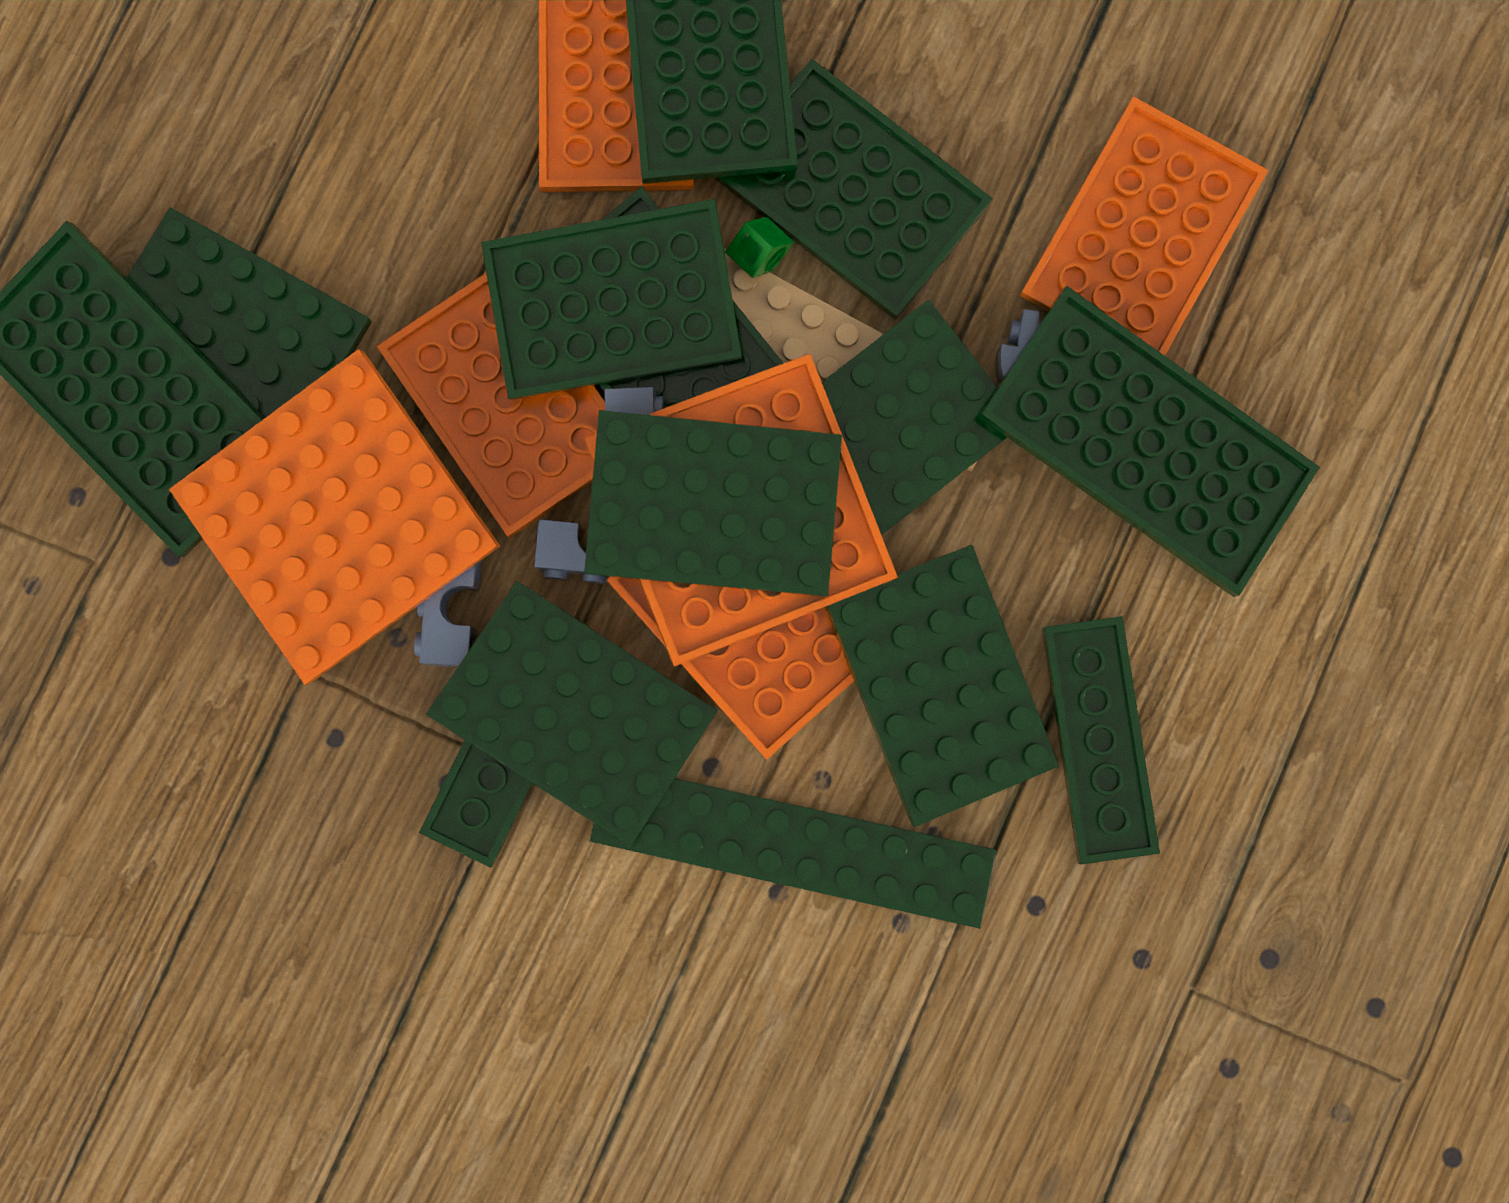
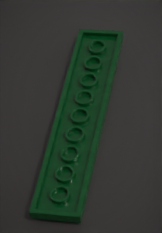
[589,778,996,929]

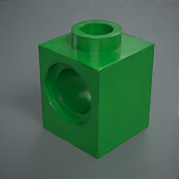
[725,217,794,278]

